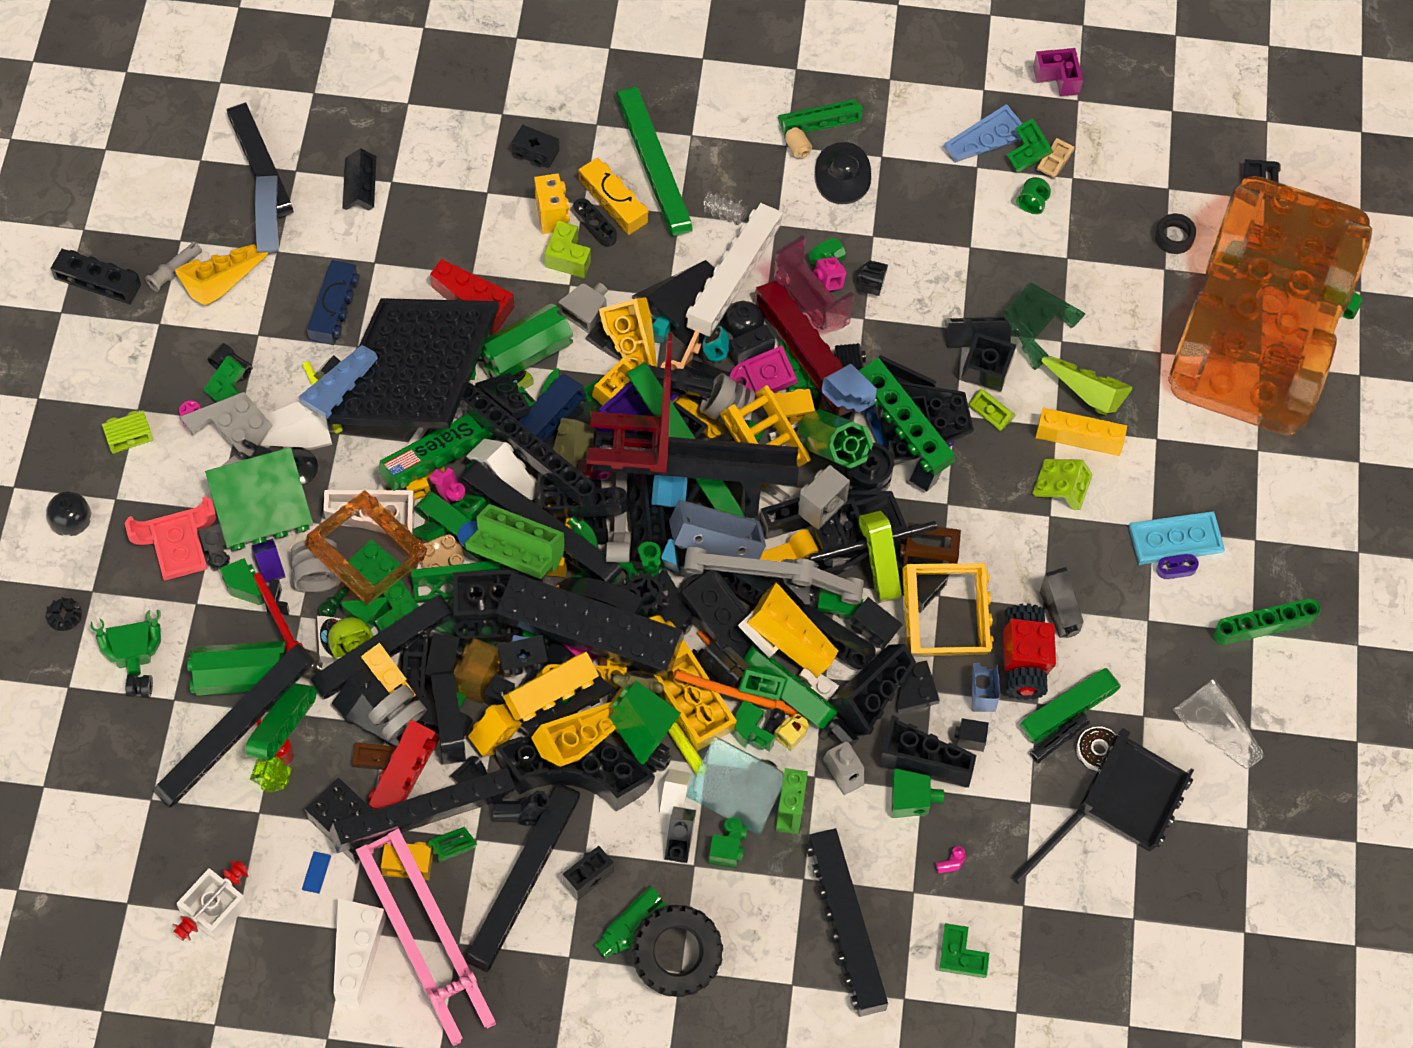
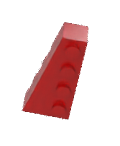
[430,259,515,336]
[368,720,439,810]

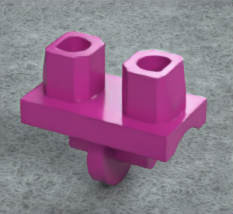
[430,468,466,505]

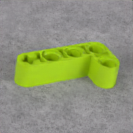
[859,510,902,603]

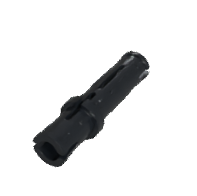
[1030,712,1090,764]

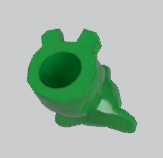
[637,542,664,577]

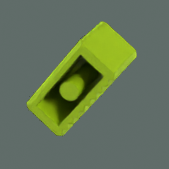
[102,410,154,454]

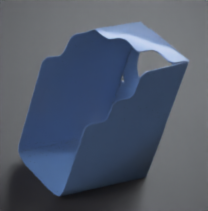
[822,364,877,413]
[971,663,1000,712]

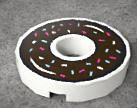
[1076,727,1115,771]

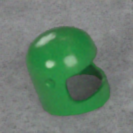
[1016,177,1051,214]

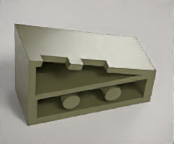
[553,418,594,482]

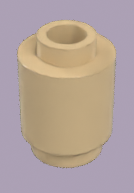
[785,127,812,158]

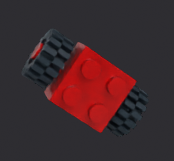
[1003,603,1056,700]

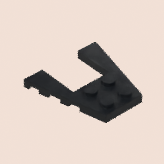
[519,641,616,737]

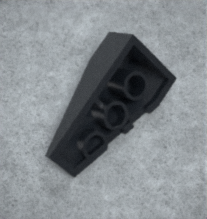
[332,667,403,747]

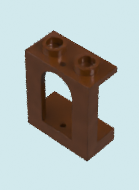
[900,522,961,566]

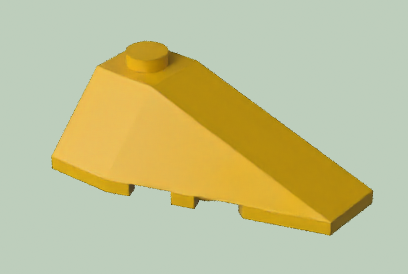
[175,244,268,305]

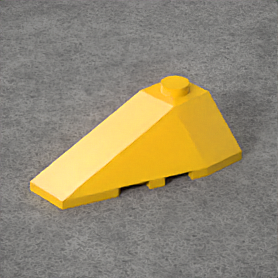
[599,297,657,367]
[531,700,617,767]

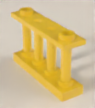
[719,385,811,488]

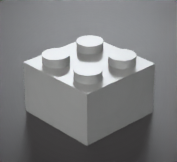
[798,465,850,530]

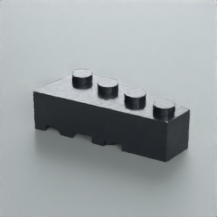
[880,715,977,788]

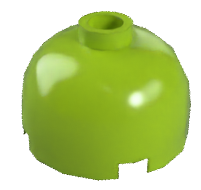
[327,617,373,659]

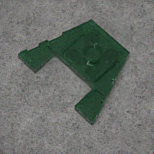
[1003,283,1085,370]

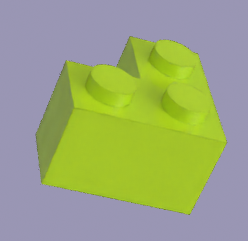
[545,221,591,278]

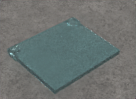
[687,736,784,835]

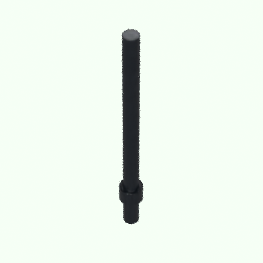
[808,521,937,562]
[1012,810,1086,884]

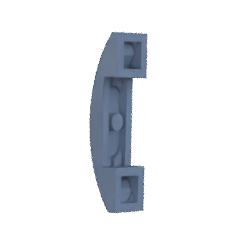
[255,176,279,253]

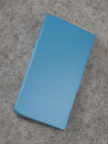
[661,539,680,574]

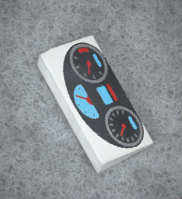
[317,616,343,663]

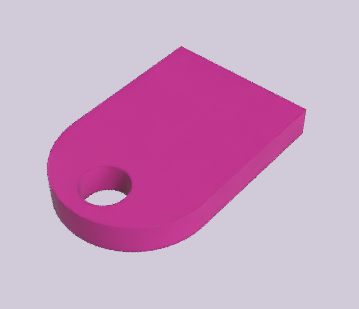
[730,345,798,400]

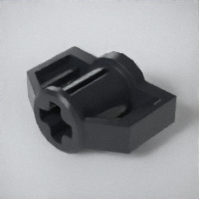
[857,260,888,296]

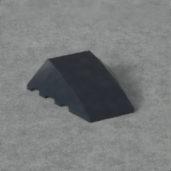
[632,260,715,347]

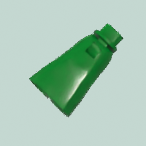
[594,886,668,959]

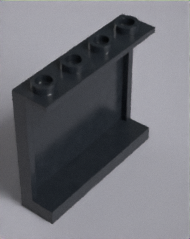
[1078,728,1194,852]

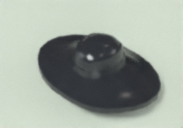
[815,142,871,204]

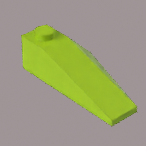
[1042,356,1133,415]

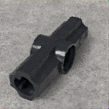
[650,366,714,399]

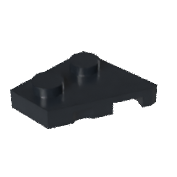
[897,660,940,713]

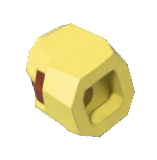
[774,714,809,750]

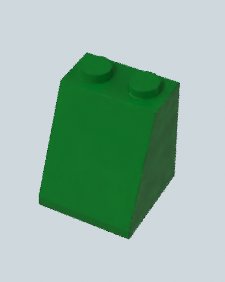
[609,680,681,765]

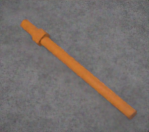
[673,670,800,715]

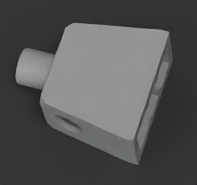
[558,283,608,333]
[823,741,864,795]

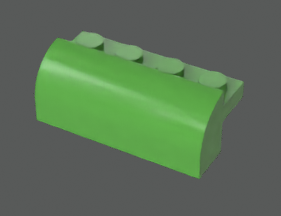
[465,504,564,579]

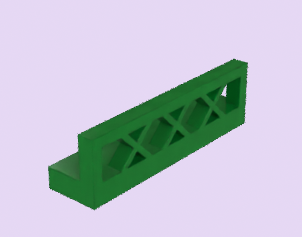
[778,99,863,138]
[411,561,501,603]

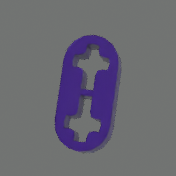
[1156,554,1199,579]

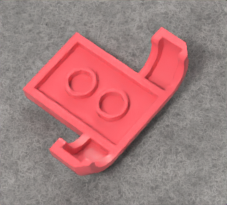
[125,497,216,581]

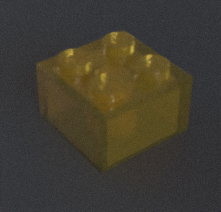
[454,638,501,704]

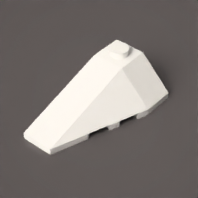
[261,401,332,450]

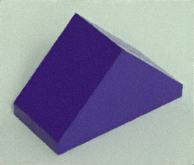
[252,539,286,583]

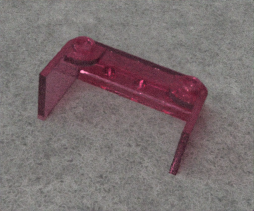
[773,236,854,330]

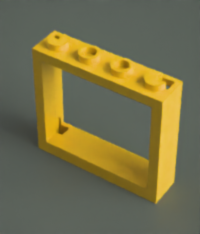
[902,563,994,656]

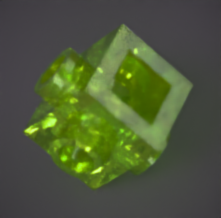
[250,757,292,793]

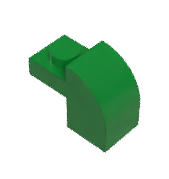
[734,701,775,752]

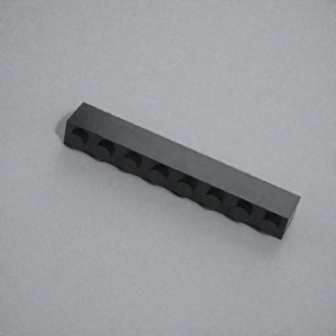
[329,768,516,853]
[805,828,888,1017]

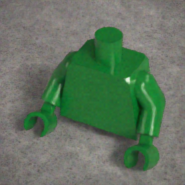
[90,610,161,676]

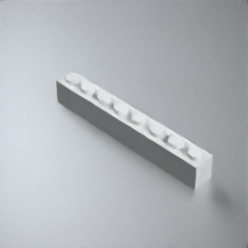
[686,203,783,337]

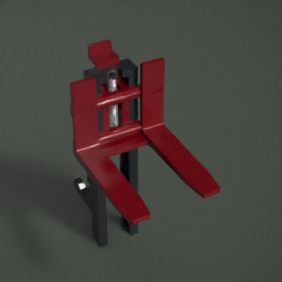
[578,332,799,519]

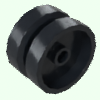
[844,443,894,491]

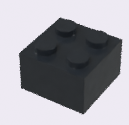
[961,332,1016,392]

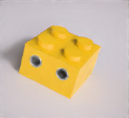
[534,173,570,234]

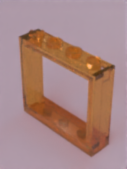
[305,490,427,605]

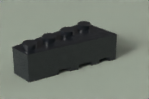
[832,644,916,735]

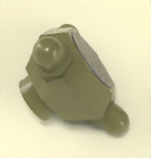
[613,671,664,693]

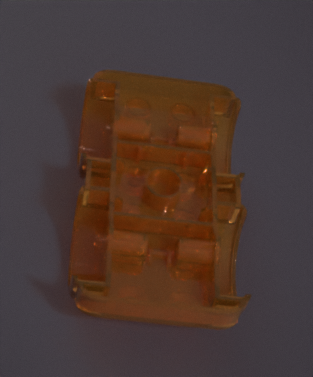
[1168,176,1373,435]

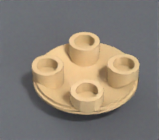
[420,535,465,568]

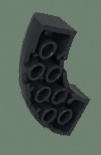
[495,736,655,812]

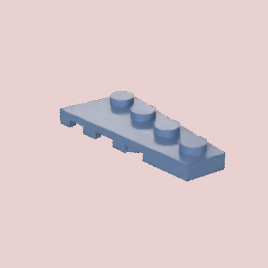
[943,104,1023,162]
[299,345,378,419]

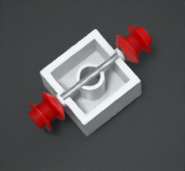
[172,860,249,941]

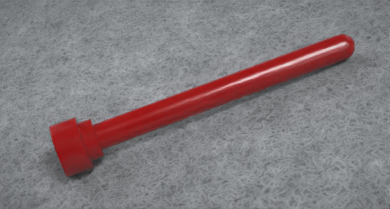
[254,573,304,653]

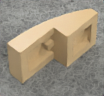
[1037,138,1074,178]

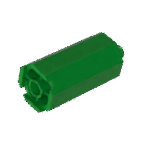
[479,303,573,378]
[797,409,873,468]
[187,641,286,696]

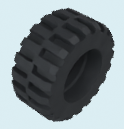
[631,905,723,997]

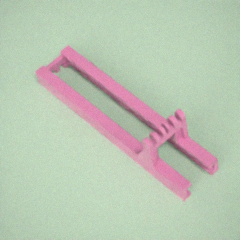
[356,828,496,1046]

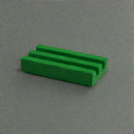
[427,827,477,862]

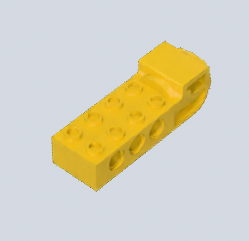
[641,615,737,752]

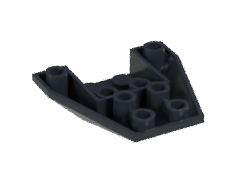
[877,381,974,462]

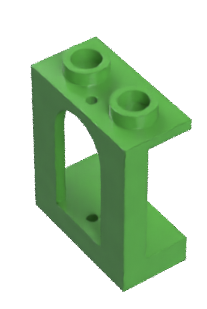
[776,768,808,834]

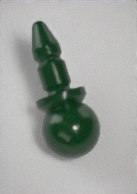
[318,585,349,617]

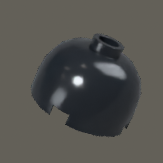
[722,300,764,339]
[46,491,92,536]

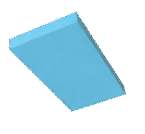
[1129,511,1225,565]

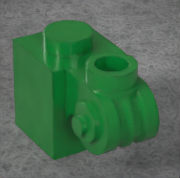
[709,817,748,868]

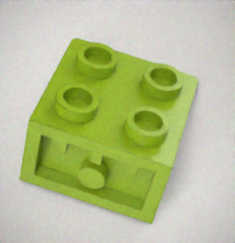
[1033,459,1093,510]

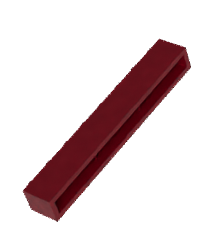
[754,280,855,416]

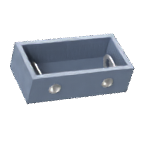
[669,500,766,559]

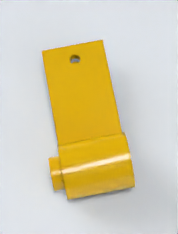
[760,529,820,577]

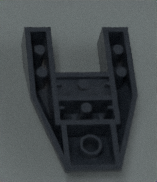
[760,491,907,588]

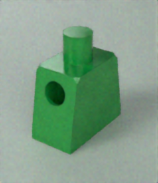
[891,769,944,818]

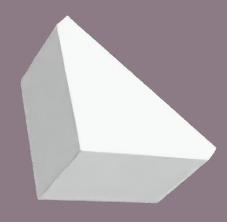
[660,769,692,815]

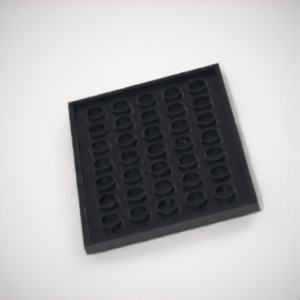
[326,298,500,429]

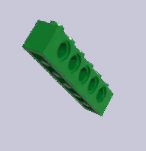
[859,357,956,476]

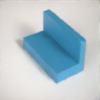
[652,475,688,507]

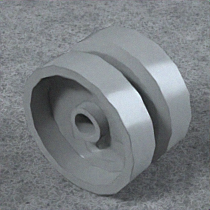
[368,684,427,742]

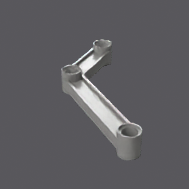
[606,472,631,563]
[683,547,864,604]

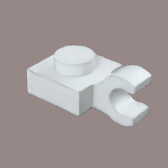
[799,668,839,701]

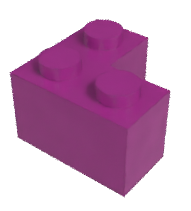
[1033,48,1083,96]

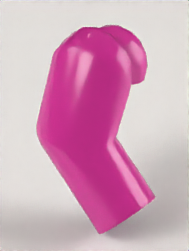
[936,846,966,874]

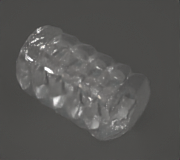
[703,188,749,225]

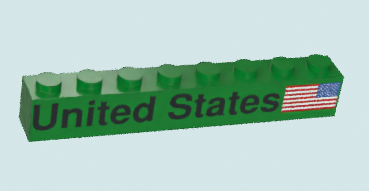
[379,386,536,491]

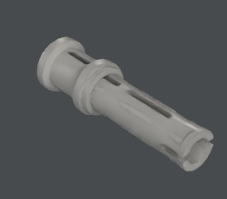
[145,241,202,292]

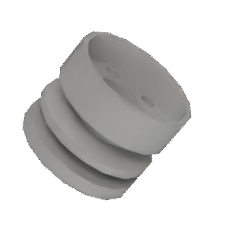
[700,373,755,427]
[291,538,341,593]

